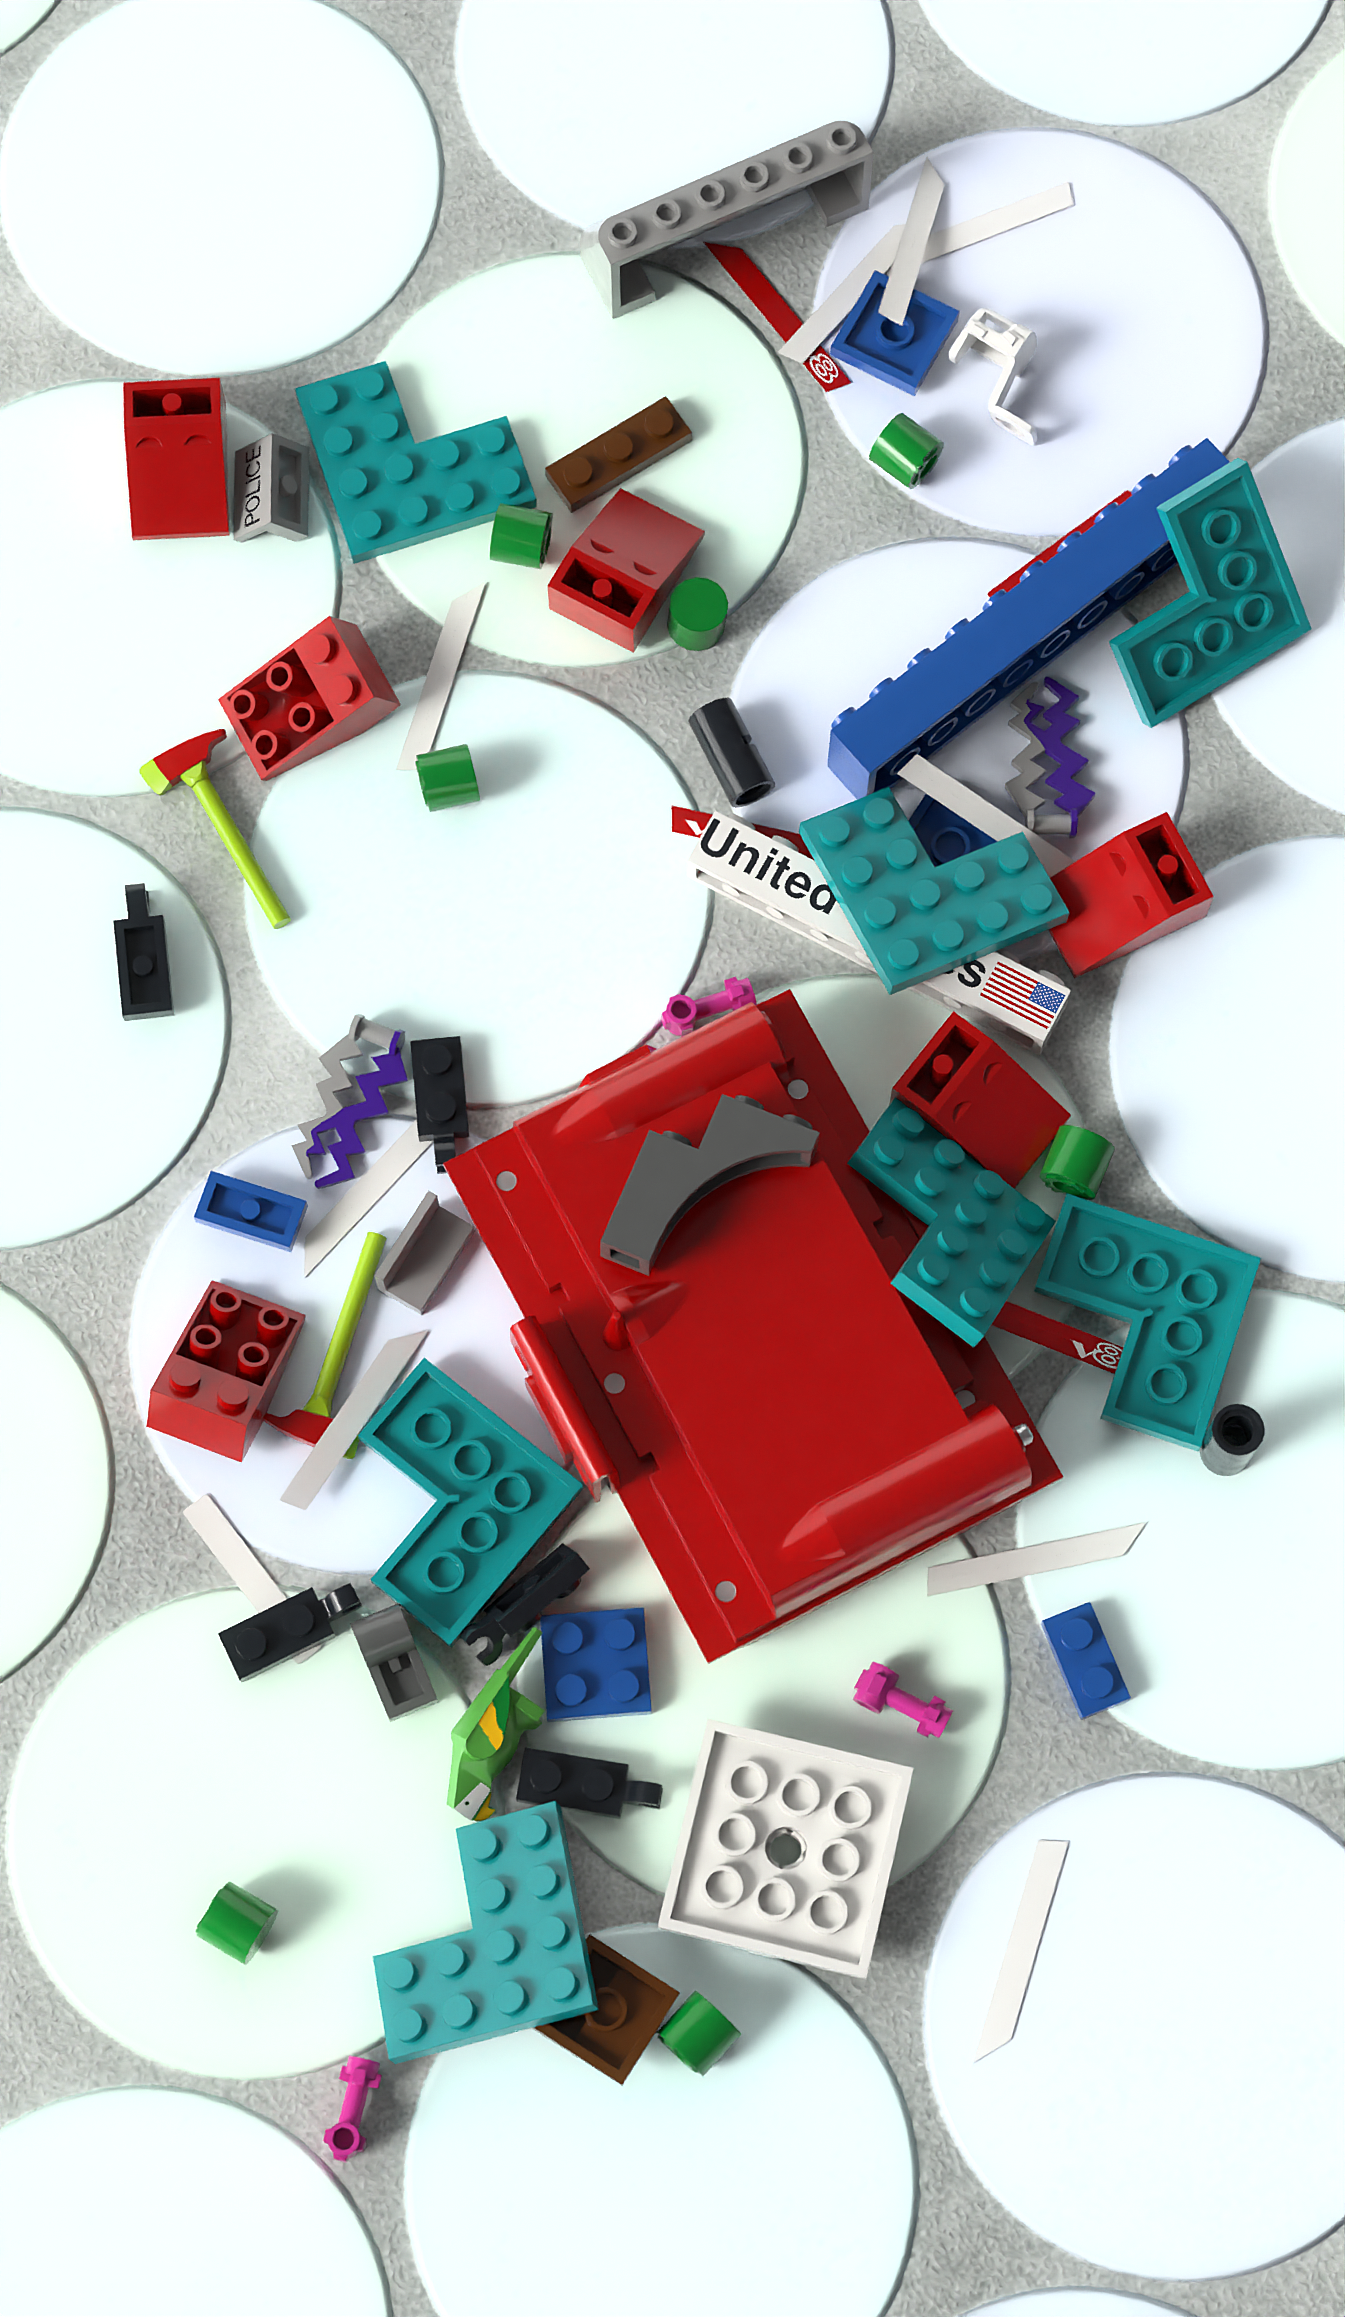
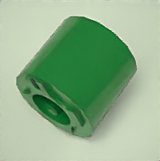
[869,412,944,490]
[489,503,553,569]
[667,577,728,651]
[415,743,480,812]
[1039,1125,1115,1200]
[195,1881,278,1965]
[657,1990,741,2077]

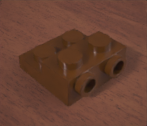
[532,1934,680,2086]

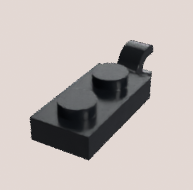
[113,883,175,1021]
[410,1036,470,1174]
[460,1543,590,1666]
[218,1583,363,1683]
[516,1747,663,1819]

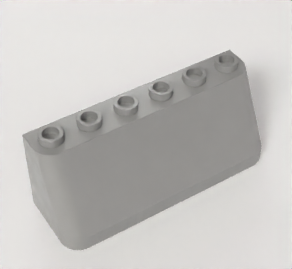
[580,120,874,319]

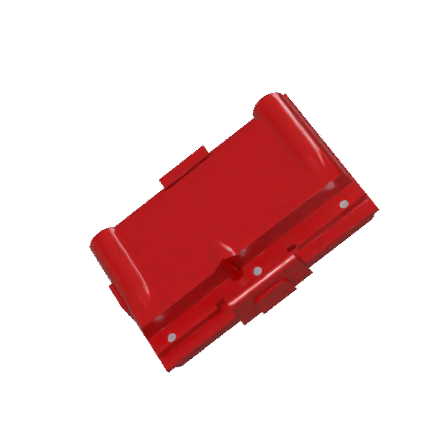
[443,989,1064,1665]

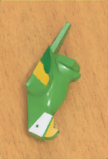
[446,1627,545,1822]

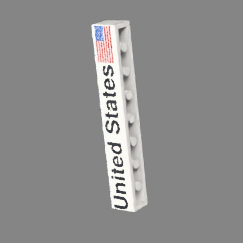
[687,811,1071,1056]

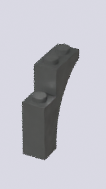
[600,1094,820,1276]

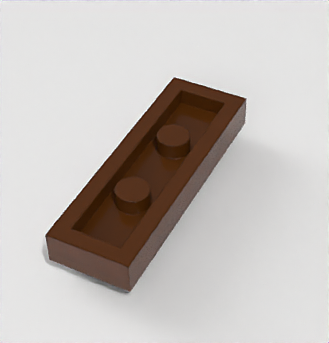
[545,396,692,513]

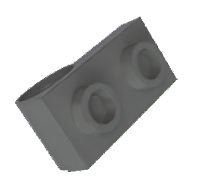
[350,1603,439,1722]

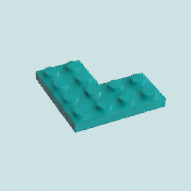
[295,360,537,564]
[1108,458,1312,728]
[798,787,1070,995]
[847,1097,1056,1348]
[1034,1193,1261,1452]
[358,1357,584,1648]
[372,1801,599,2064]

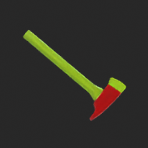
[139,729,291,929]
[262,1232,387,1459]

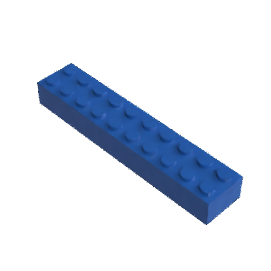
[827,438,1230,799]

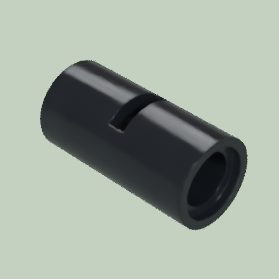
[688,698,775,808]
[1199,1404,1265,1476]

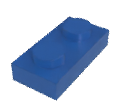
[194,1171,308,1253]
[1041,1602,1131,1720]

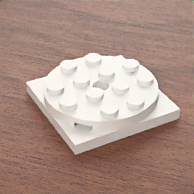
[657,1718,914,1979]

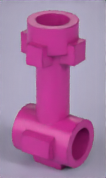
[661,977,757,1037]
[853,1662,954,1738]
[323,2056,382,2163]

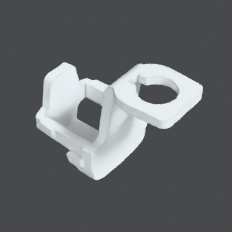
[948,308,1038,446]

